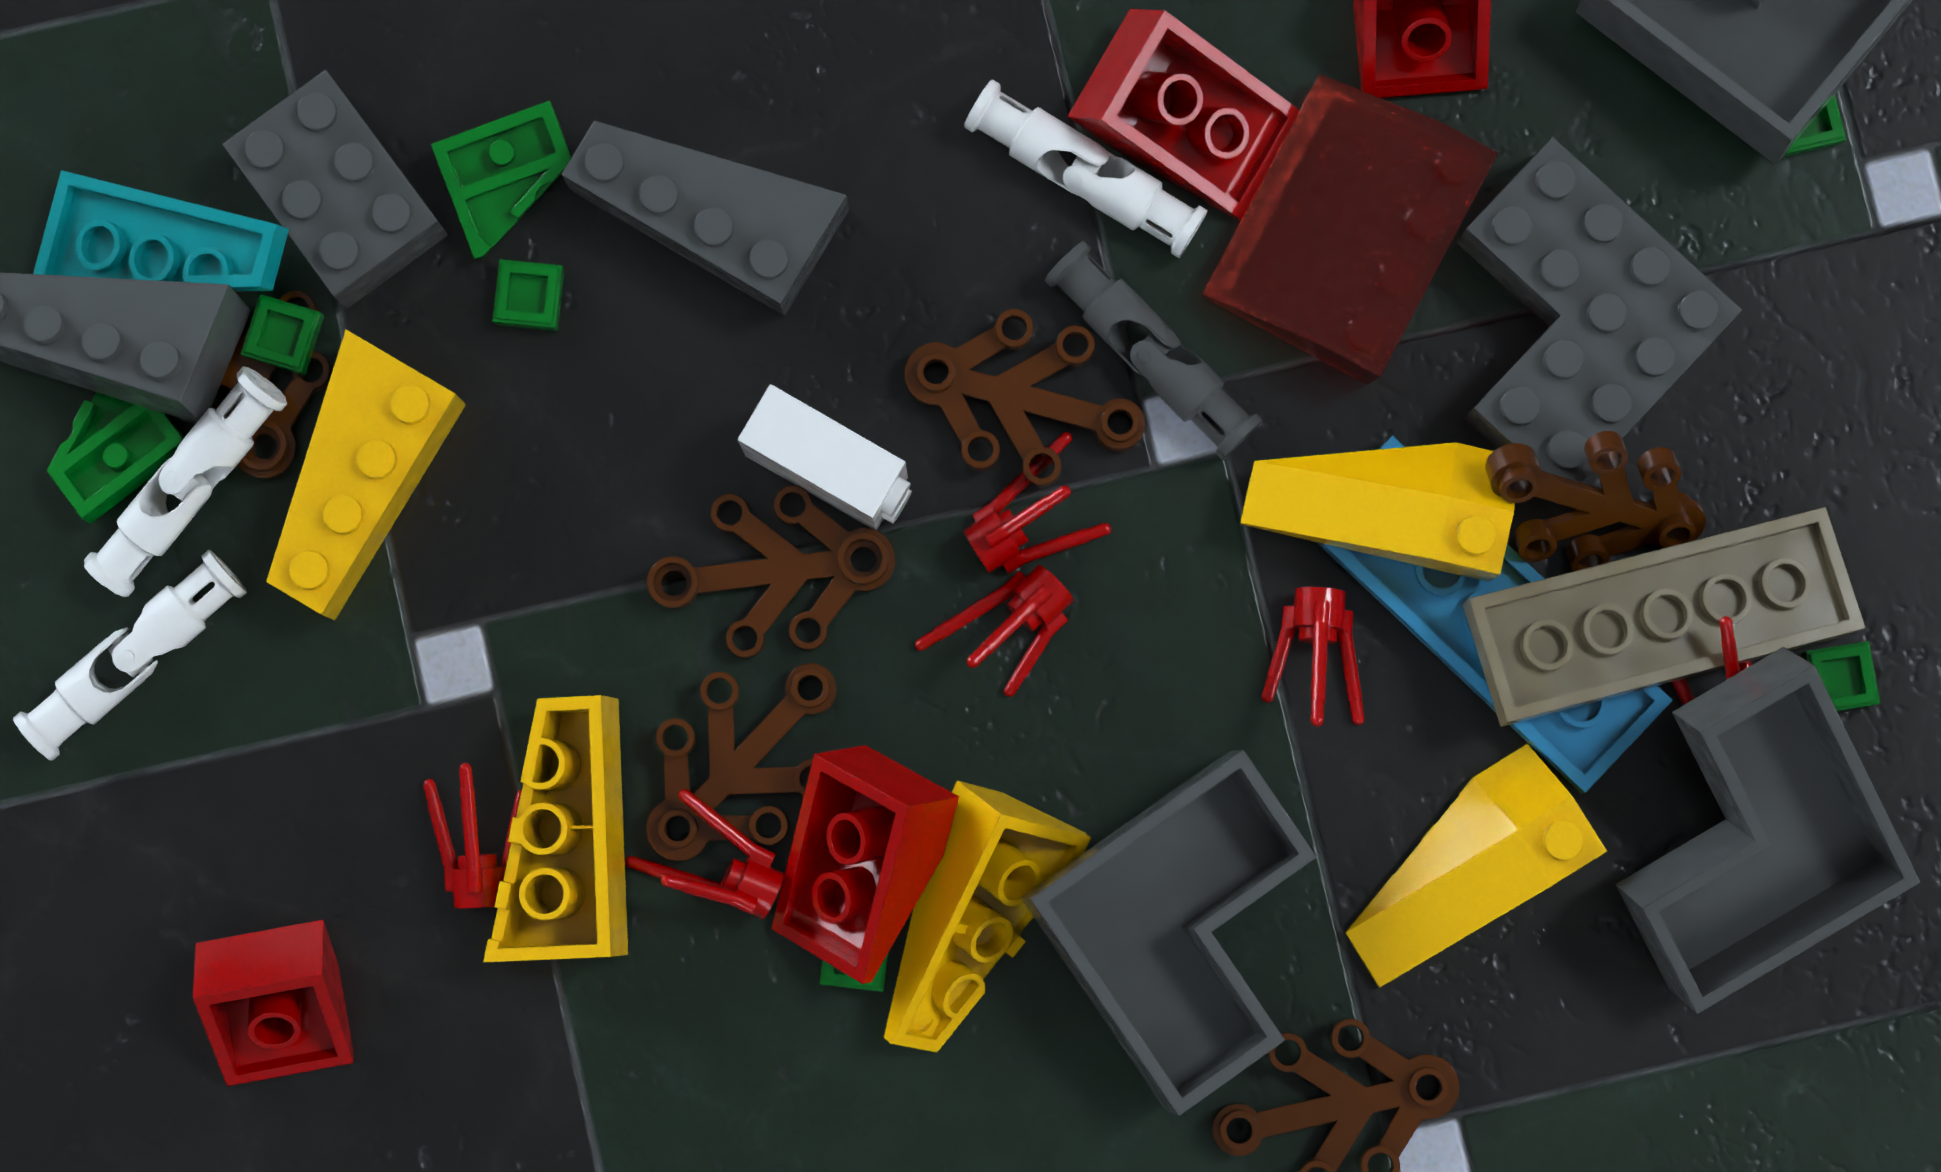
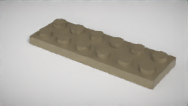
[1463,507,1865,727]

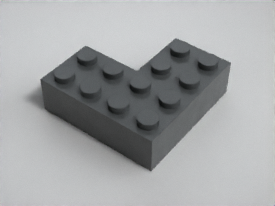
[1576,0,1913,165]
[1456,137,1742,504]
[1615,647,1920,1014]
[1020,750,1317,1116]

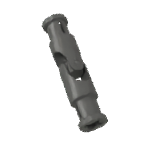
[1044,240,1263,460]

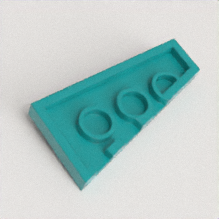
[33,170,289,292]

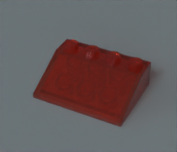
[1201,74,1498,385]

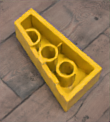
[266,330,466,621]
[483,695,628,962]

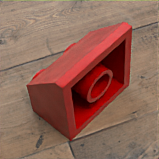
[1353,0,1491,99]
[193,920,354,1086]

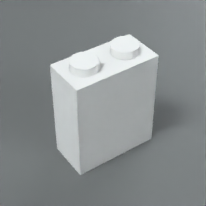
[737,384,912,531]

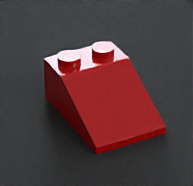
[1068,9,1304,221]
[771,745,959,984]

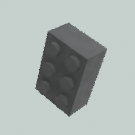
[222,69,448,309]

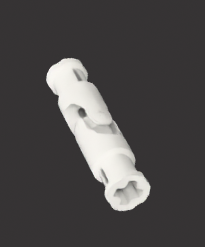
[964,79,1208,258]
[84,366,287,597]
[13,549,247,761]

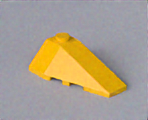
[1240,442,1515,582]
[1345,744,1607,988]
[884,780,1091,1053]

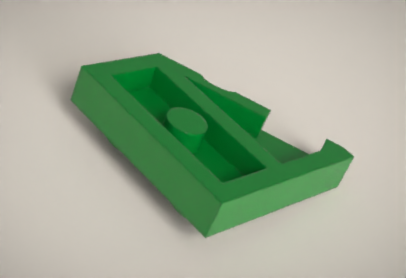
[431,100,572,259]
[47,392,185,524]

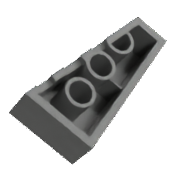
[561,120,849,316]
[0,272,251,423]

